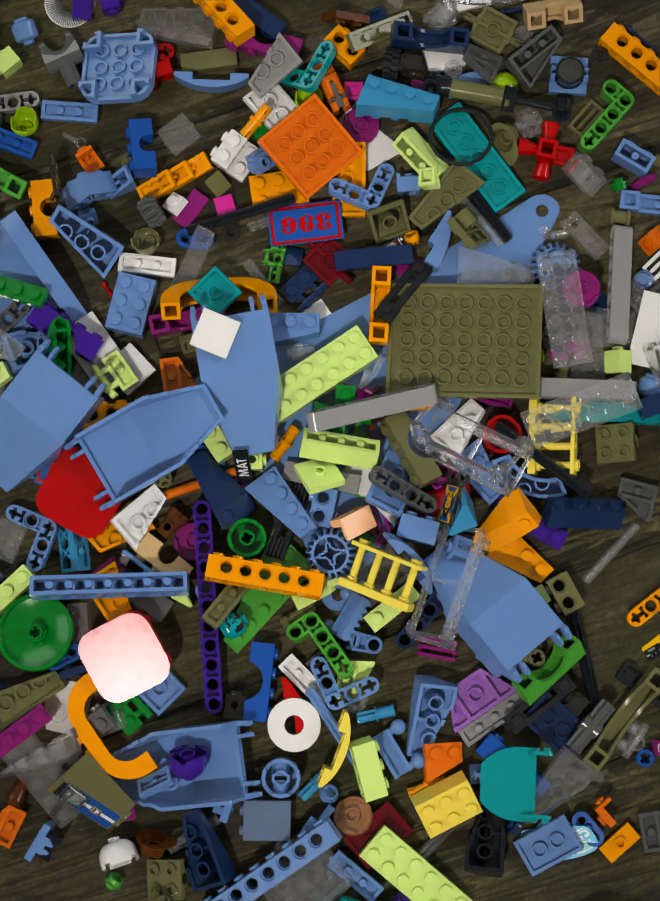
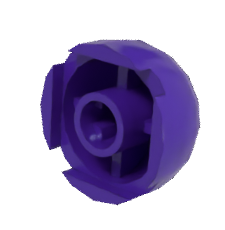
[168,744,207,781]

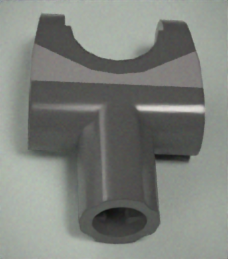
[38,30,85,90]

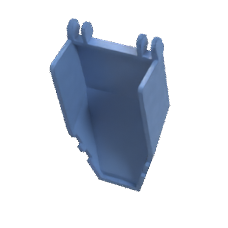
[190,294,283,456]
[0,339,107,492]
[64,384,224,511]
[423,538,572,683]
[108,720,263,812]

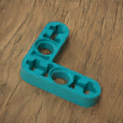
[280,40,337,93]

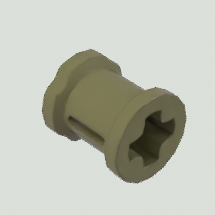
[609,208,631,226]

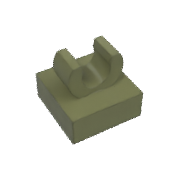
[179,330,196,354]

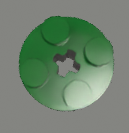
[227,518,267,558]

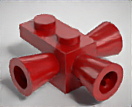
[518,121,575,182]

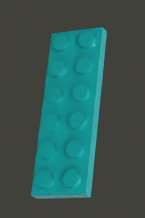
[428,102,526,213]

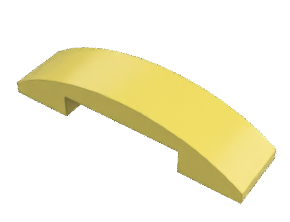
[317,709,351,788]

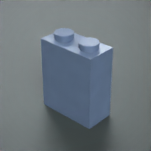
[239,799,291,841]

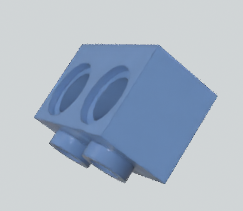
[306,489,338,529]

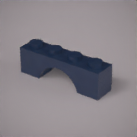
[390,21,469,55]

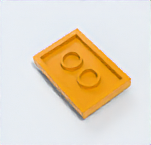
[248,171,310,213]

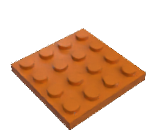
[257,93,364,200]

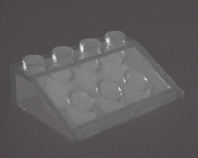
[256,834,356,901]

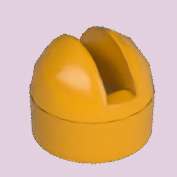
[404,230,420,246]

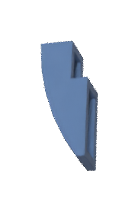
[424,210,452,273]

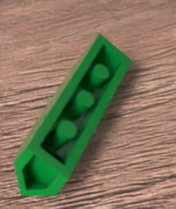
[47,315,72,376]

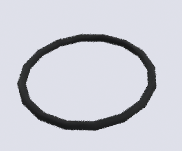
[428,108,494,166]

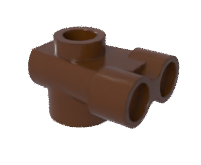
[157,506,189,539]

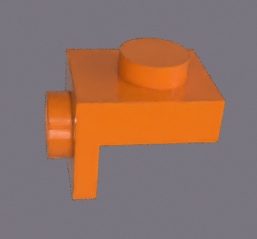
[75,145,106,173]
[638,224,660,256]
[592,795,617,828]

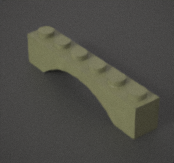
[580,664,660,772]

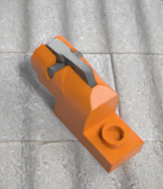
[314,63,351,115]

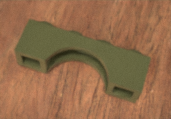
[379,411,443,489]

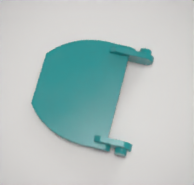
[480,747,554,824]

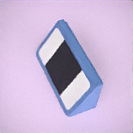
[118,549,155,573]

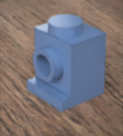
[245,147,276,175]
[396,173,421,196]

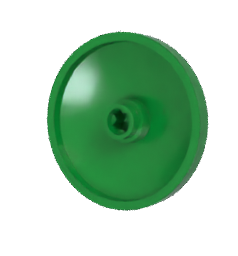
[0,594,75,672]

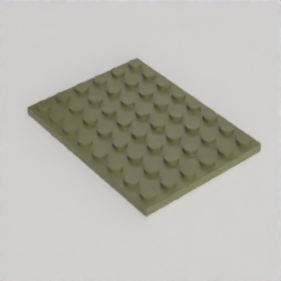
[385,283,544,400]

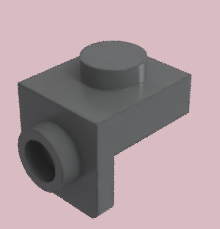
[86,701,117,736]

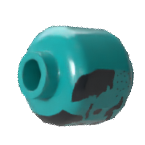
[220,610,248,639]

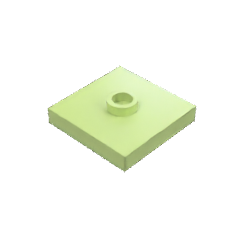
[294,459,345,495]

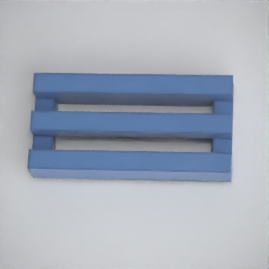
[137,765,176,800]

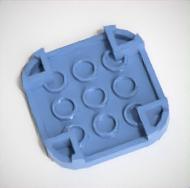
[78,28,158,104]

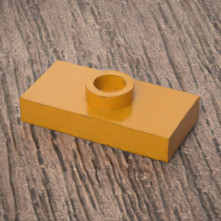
[598,822,641,863]

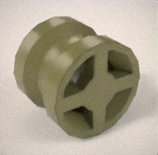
[154,473,173,489]

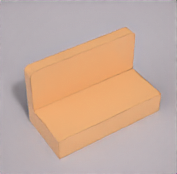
[329,505,377,541]

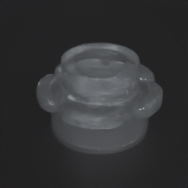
[444,60,462,78]

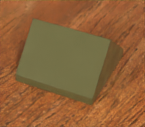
[366,199,411,244]

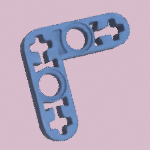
[327,163,394,211]
[6,504,60,572]
[310,656,379,710]

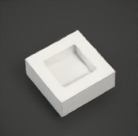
[162,192,188,216]

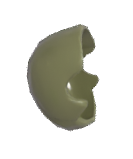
[130,227,161,255]

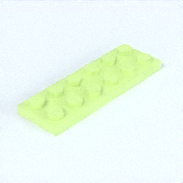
[359,824,473,901]

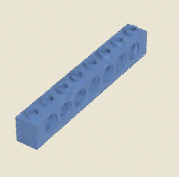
[29,571,189,600]
[202,817,343,901]

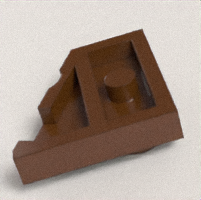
[321,10,370,28]

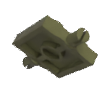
[463,5,523,55]

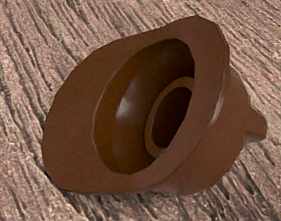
[135,829,177,859]

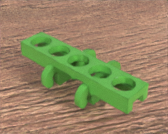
[261,245,286,284]

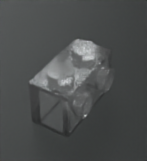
[561,152,607,197]

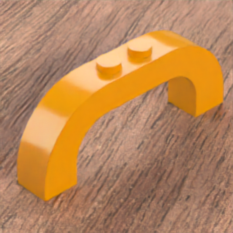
[160,277,278,320]
[68,673,158,780]

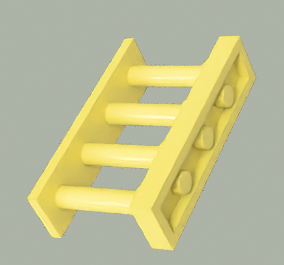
[527,397,581,476]
[337,538,428,612]

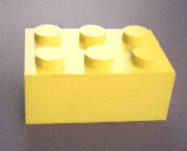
[410,770,483,839]

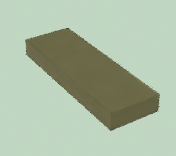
[180,48,238,73]

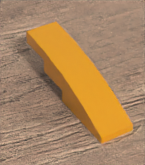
[136,151,214,200]

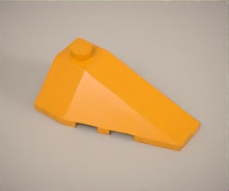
[471,487,542,555]

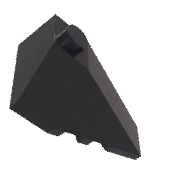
[464,804,505,878]

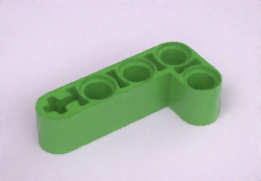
[578,79,634,155]
[286,612,355,679]

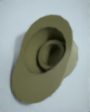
[488,123,519,166]

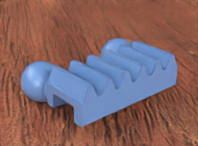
[323,587,371,642]
[372,719,425,780]

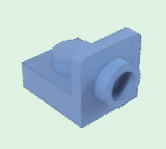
[445,534,477,561]

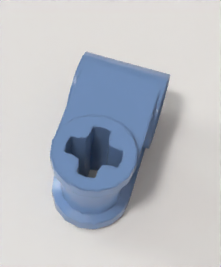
[345,631,383,654]

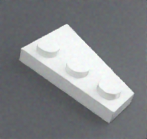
[430,398,485,462]
[109,483,167,550]

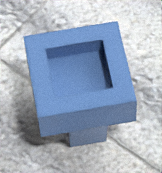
[212,803,236,823]

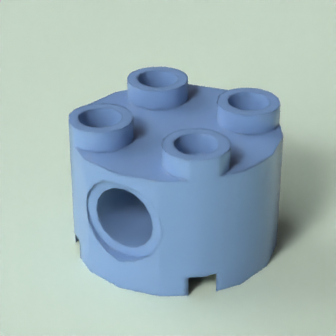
[261,757,301,798]

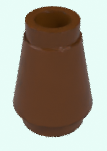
[5,777,30,808]

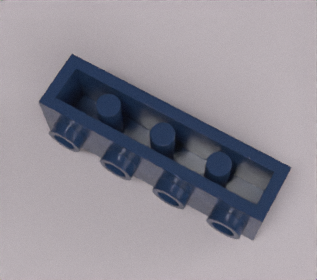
[542,497,626,530]

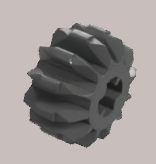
[137,195,166,229]

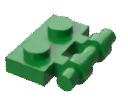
[105,695,153,736]

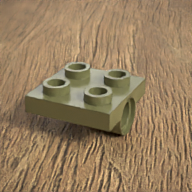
[446,208,492,250]
[595,422,639,464]
[146,858,190,900]

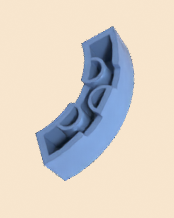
[490,454,567,499]

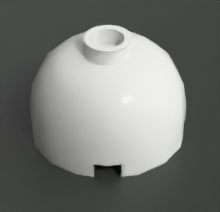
[99,836,140,871]

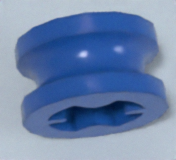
[635,749,654,767]

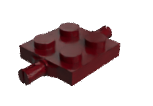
[302,239,355,287]

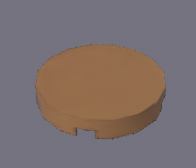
[333,796,373,836]

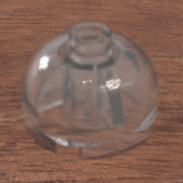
[422,0,458,30]

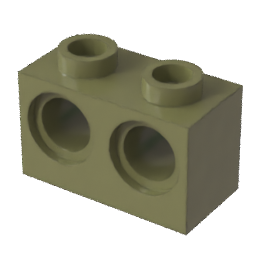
[544,571,585,616]

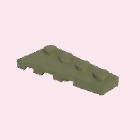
[408,159,486,231]
[0,671,66,731]

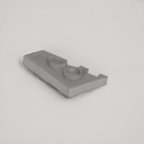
[247,32,304,99]

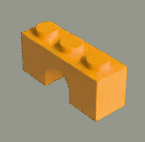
[28,179,61,241]

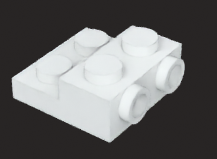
[210,129,258,183]

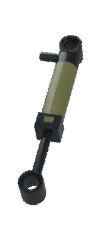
[422,71,572,122]

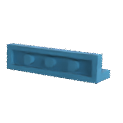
[58,525,91,574]

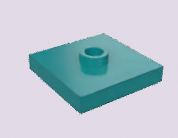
[188,266,242,314]

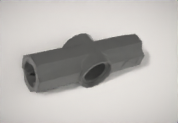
[565,698,615,755]

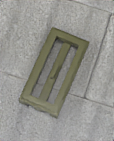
[566,99,605,139]

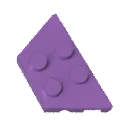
[451,668,515,733]

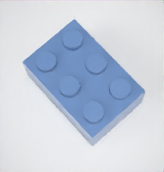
[105,271,158,339]

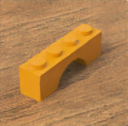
[368,265,392,346]

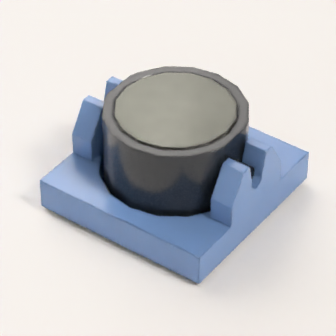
[548,56,589,96]
[24,819,64,863]

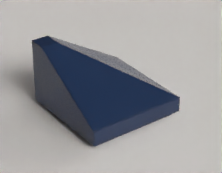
[283,246,304,268]

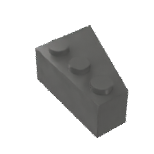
[503,24,563,93]

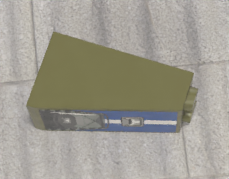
[47,752,136,830]

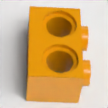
[323,24,366,71]

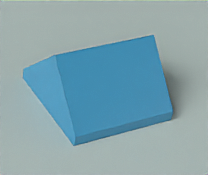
[446,482,478,536]

